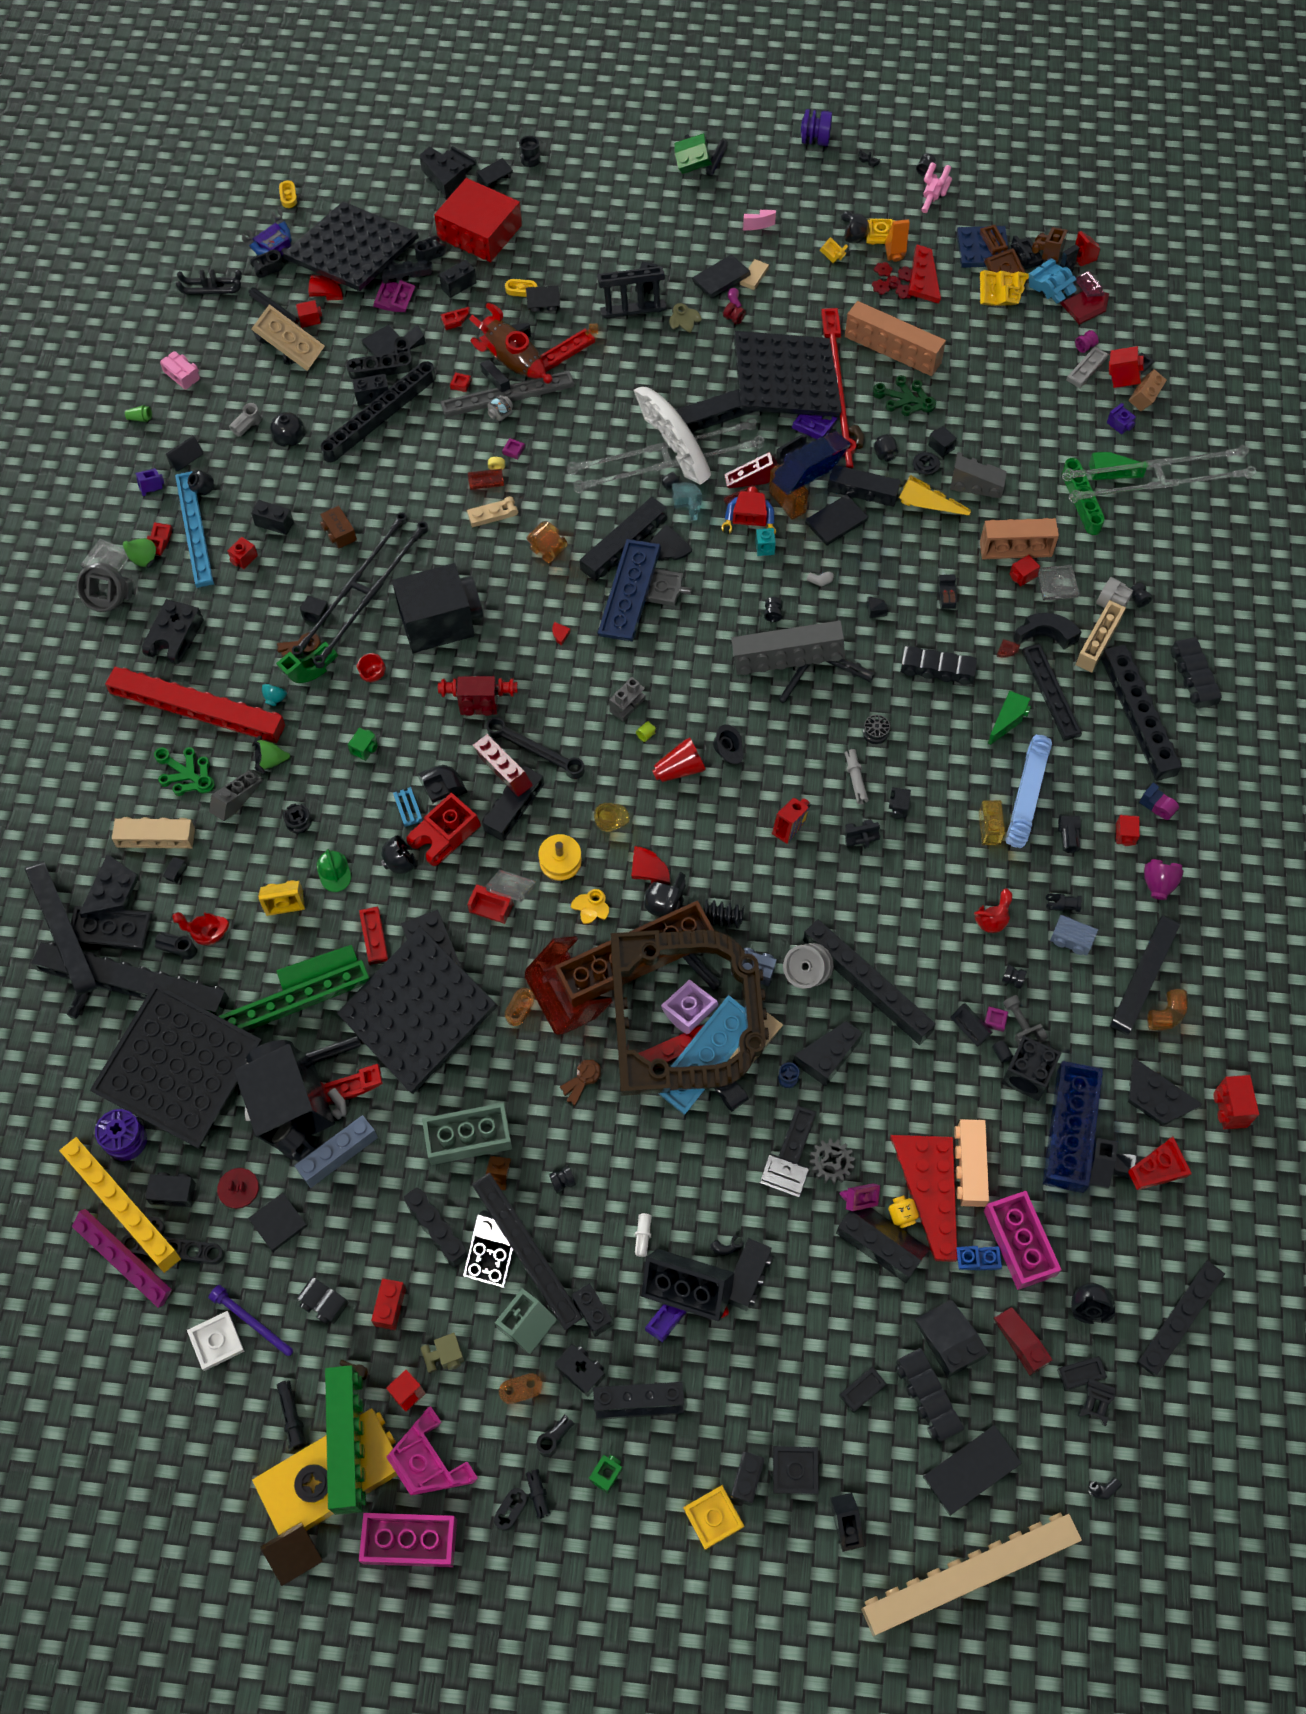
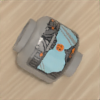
[487,395,513,421]

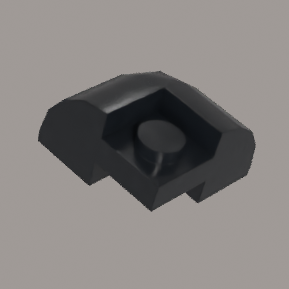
[418,765,467,804]

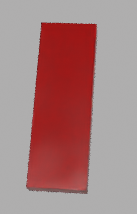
[359,906,388,965]

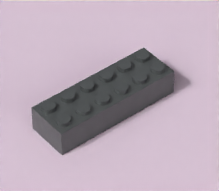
[731,620,845,675]

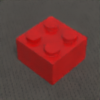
[1213,1075,1259,1129]

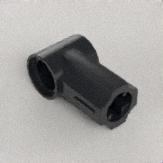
[1058,815,1081,853]
[155,932,197,960]

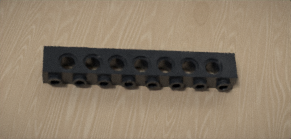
[1101,644,1182,781]

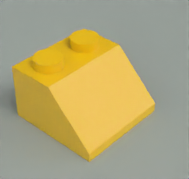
[258,880,305,916]

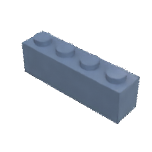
[294,1115,378,1188]

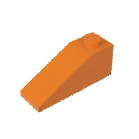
[885,219,910,262]

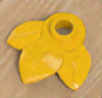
[571,889,609,924]

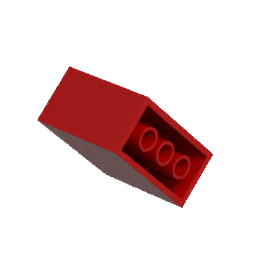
[434,178,522,262]

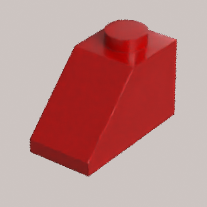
[1075,231,1100,267]

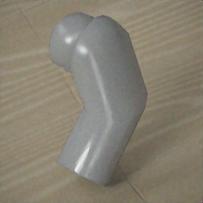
[807,572,834,586]
[327,1088,347,1120]

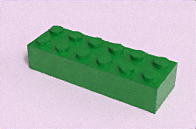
[325,1365,366,1515]

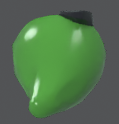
[123,538,156,568]
[252,736,290,774]

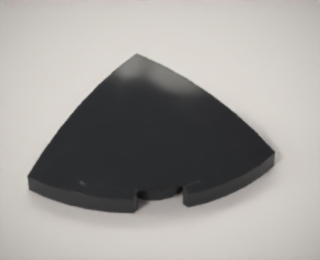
[650,524,693,561]

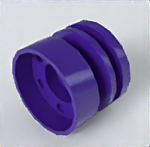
[801,109,832,146]
[95,1109,147,1161]

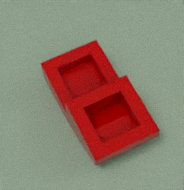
[147,522,173,556]

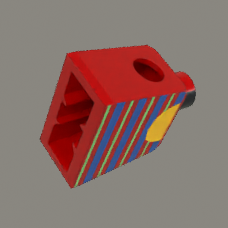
[772,798,811,844]

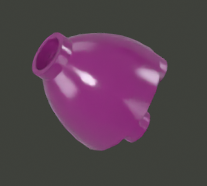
[1144,859,1184,900]

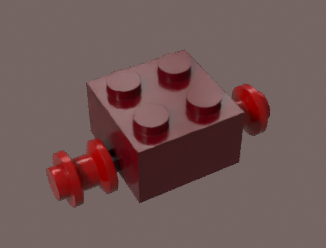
[438,676,518,716]

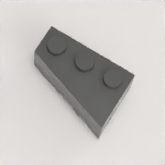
[950,452,1007,498]

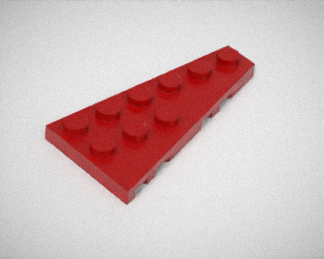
[890,1135,957,1262]

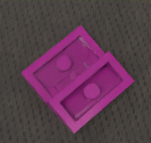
[373,280,415,312]

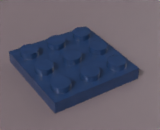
[957,226,1009,268]

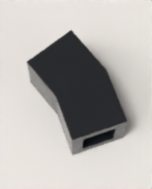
[163,857,186,884]

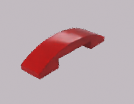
[321,1064,383,1104]

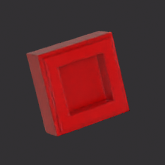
[450,372,472,392]

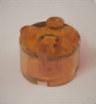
[526,521,568,563]

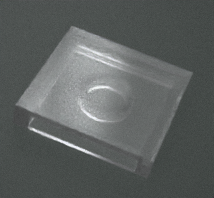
[80,539,128,571]
[1037,565,1079,601]
[486,870,536,902]

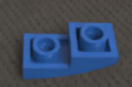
[956,1246,1002,1270]

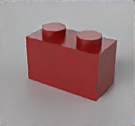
[371,1278,406,1331]

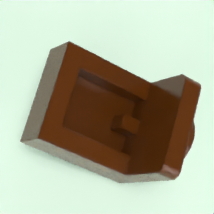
[486,1156,511,1190]

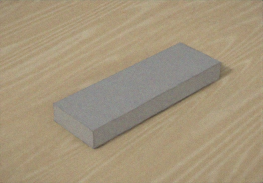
[1066,346,1109,388]

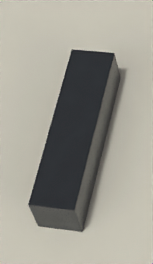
[480,359,511,393]

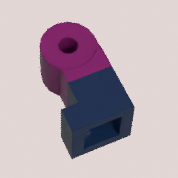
[1139,782,1179,820]

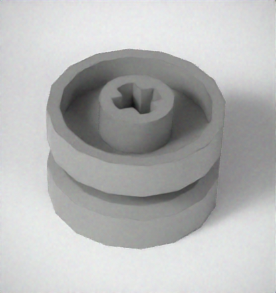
[783,943,834,989]

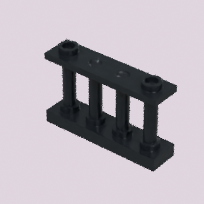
[597,266,667,319]
[593,1382,684,1420]

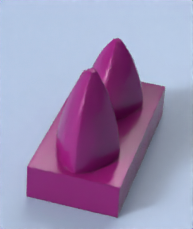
[839,1183,880,1211]

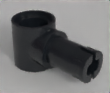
[536,1414,574,1457]

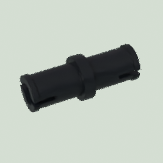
[525,1469,551,1519]

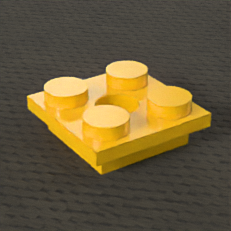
[866,219,895,245]

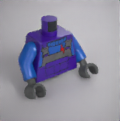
[242,209,292,257]

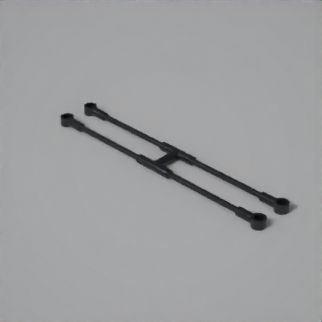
[292,512,428,668]

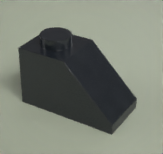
[830,1493,864,1552]

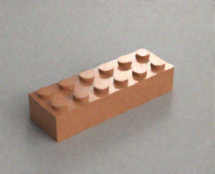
[845,301,946,376]

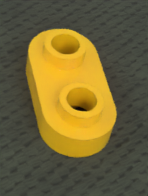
[279,180,297,208]
[505,279,537,297]

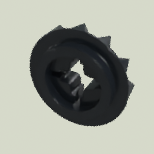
[912,452,940,476]
[294,1464,328,1503]

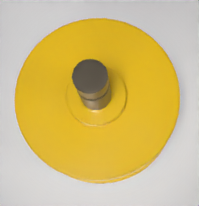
[539,834,581,881]

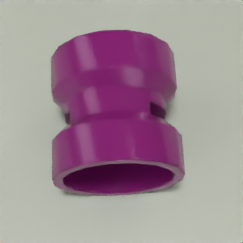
[1075,330,1099,353]

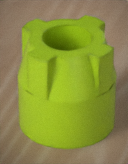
[636,721,656,742]

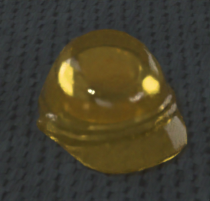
[594,802,630,832]

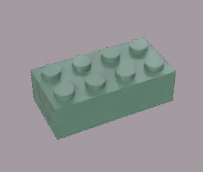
[422,1103,512,1165]

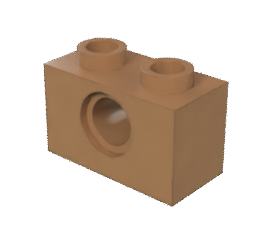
[1129,369,1167,411]

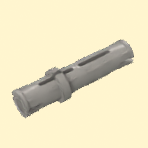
[844,749,869,804]

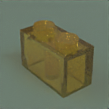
[979,800,1005,845]

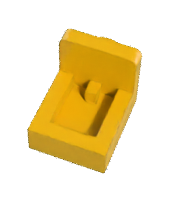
[820,237,848,263]

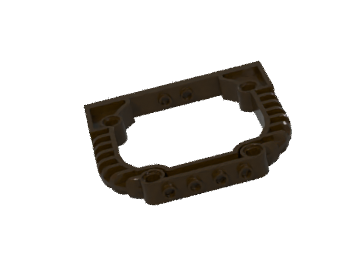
[611,930,769,1096]

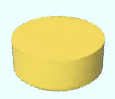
[488,457,505,471]

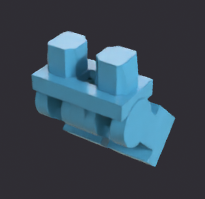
[1029,258,1077,304]

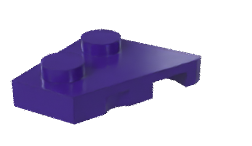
[792,414,837,442]

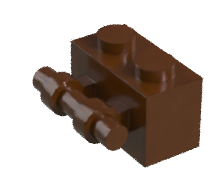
[1032,227,1068,263]

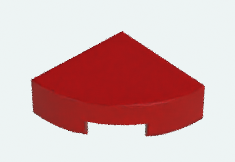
[552,622,570,645]

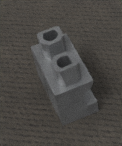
[609,677,646,722]

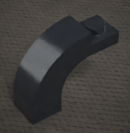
[1013,613,1082,650]

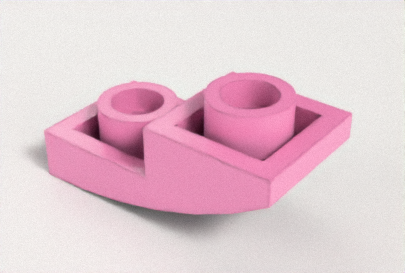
[743,210,776,230]

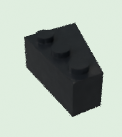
[419,146,466,200]
[793,1021,863,1086]

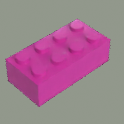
[984,1191,1061,1290]
[359,1513,457,1567]

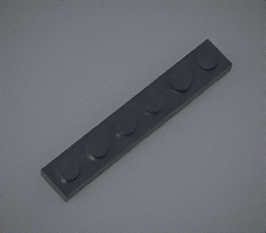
[1137,1260,1226,1377]

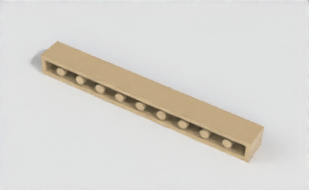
[861,1512,1082,1637]

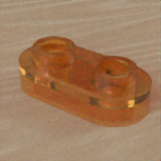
[505,988,535,1026]
[499,1373,542,1404]

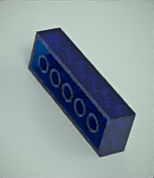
[772,431,851,495]
[1042,1061,1103,1193]

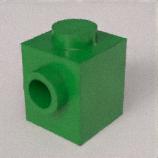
[347,727,378,761]

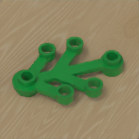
[154,747,215,796]

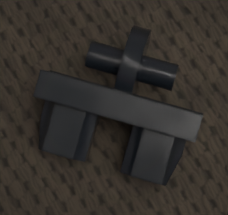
[845,819,880,849]

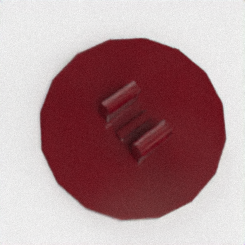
[217,1168,259,1209]

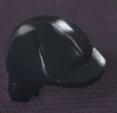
[841,211,869,243]

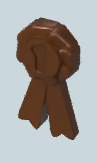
[277,633,321,657]
[559,1060,601,1106]

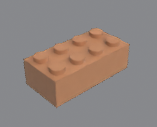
[980,518,1059,559]

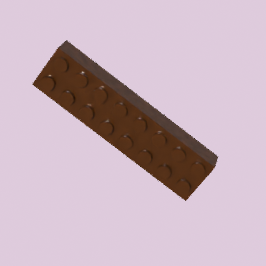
[555,900,714,1008]

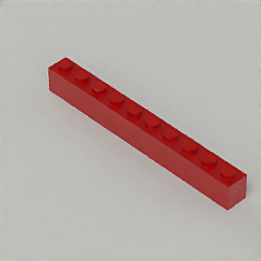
[105,667,286,744]

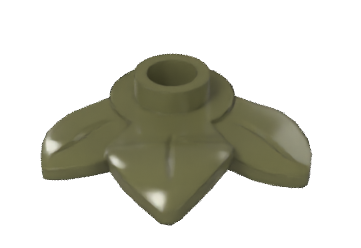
[669,303,702,333]

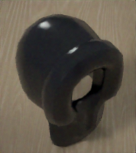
[644,872,687,917]

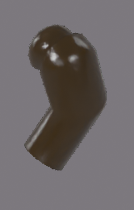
[848,425,865,449]

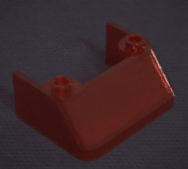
[525,936,612,1035]

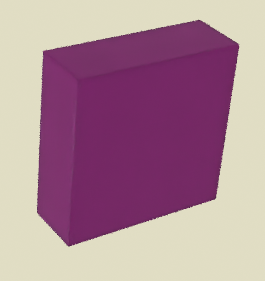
[502,438,525,460]
[985,1007,1008,1032]

